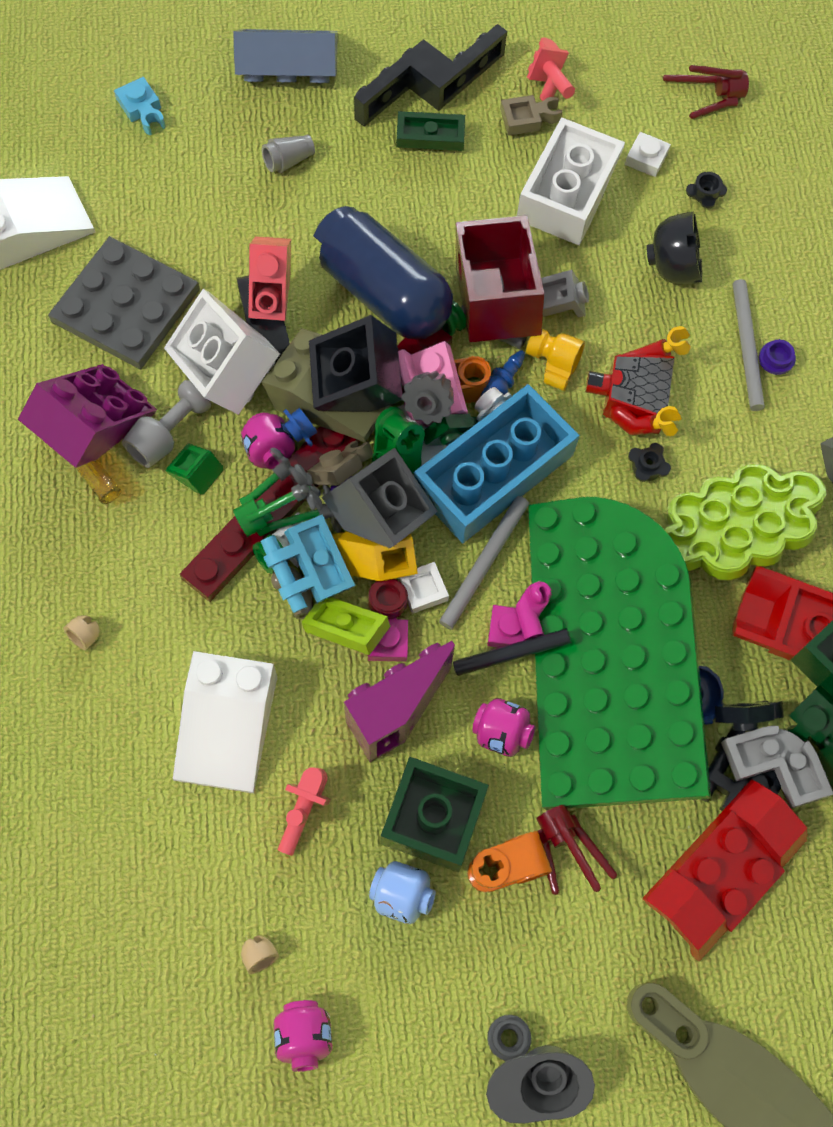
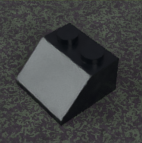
[309,315,402,412]

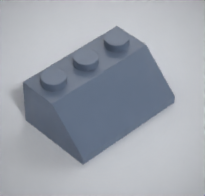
[233,29,338,83]

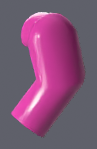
[516,581,552,640]

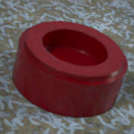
[368,579,408,619]

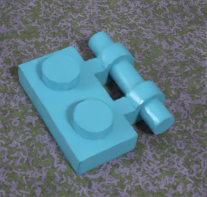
[260,515,355,613]

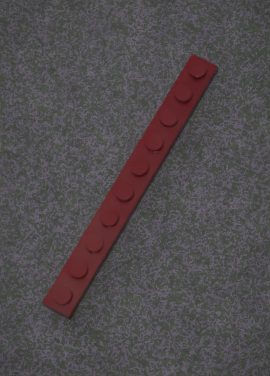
[179,329,452,602]

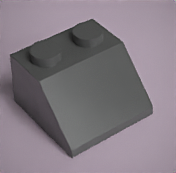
[322,448,438,548]

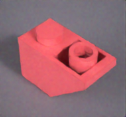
[248,236,292,321]

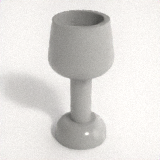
[122,380,211,468]

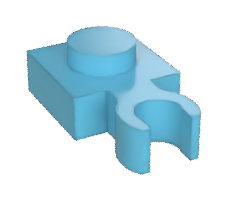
[114,77,166,135]

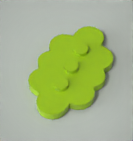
[664,464,826,580]

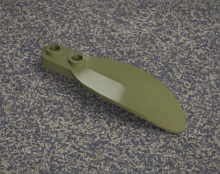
[627,983,833,1127]

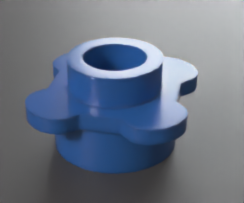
[283,408,318,447]

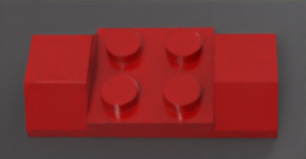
[732,566,833,661]
[642,780,808,961]

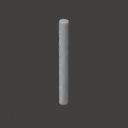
[732,279,765,411]
[439,496,529,630]

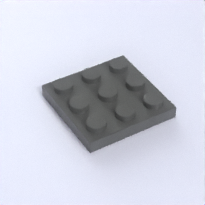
[48,236,200,370]

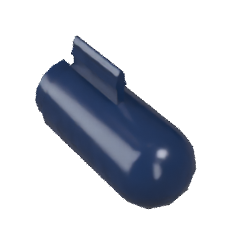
[313,206,453,340]

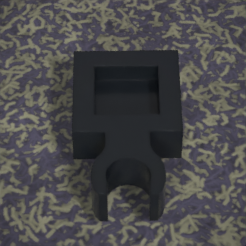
[715,701,784,731]

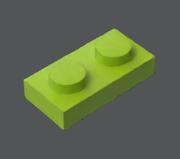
[301,597,390,655]

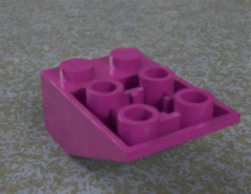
[18,364,157,468]
[344,641,455,763]

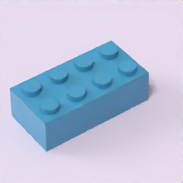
[414,384,580,544]

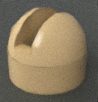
[63,615,100,650]
[241,935,279,974]

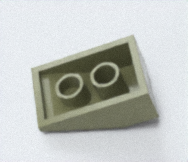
[262,328,404,442]

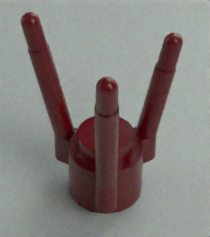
[663,65,749,119]
[536,804,617,895]

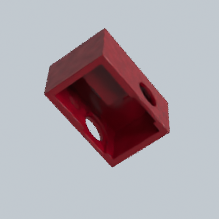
[455,215,544,343]

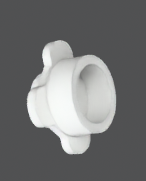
[475,387,512,421]

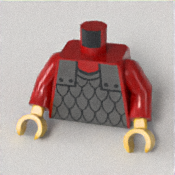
[585,326,691,436]

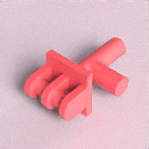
[527,37,575,101]
[277,767,331,856]

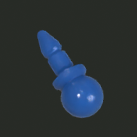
[481,350,525,396]

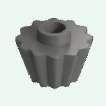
[401,371,454,424]

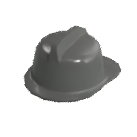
[486,1045,595,1124]

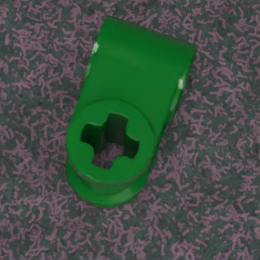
[372,406,425,475]

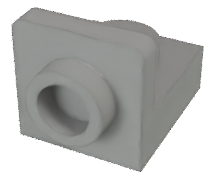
[541,270,589,318]

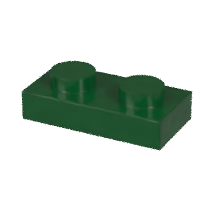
[396,111,465,151]

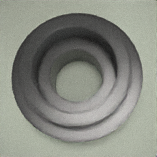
[487,1015,531,1061]

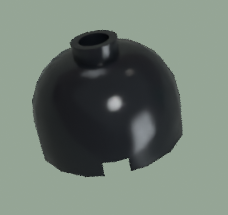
[647,211,703,284]

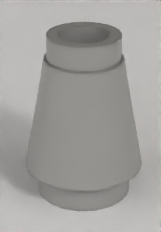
[262,135,315,173]

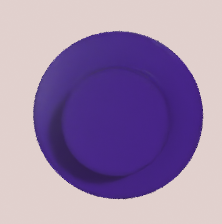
[759,339,796,375]

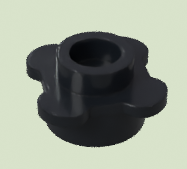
[686,172,727,208]
[628,443,671,482]

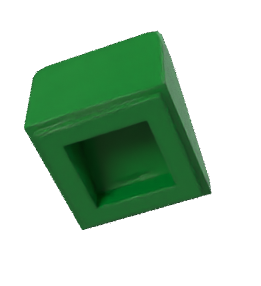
[165,443,224,495]

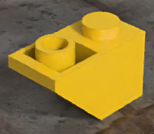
[332,531,418,581]

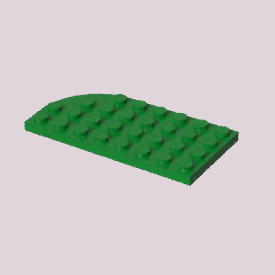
[528,497,711,810]

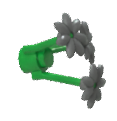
[233,448,341,537]

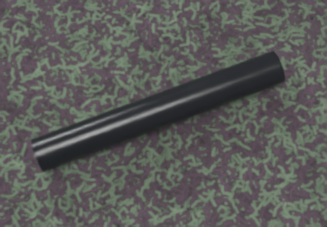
[453,628,572,676]

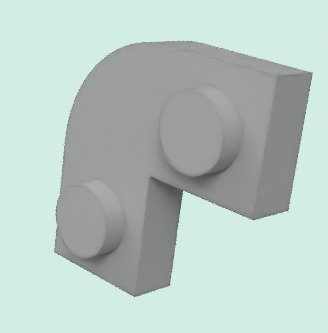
[721,726,833,809]

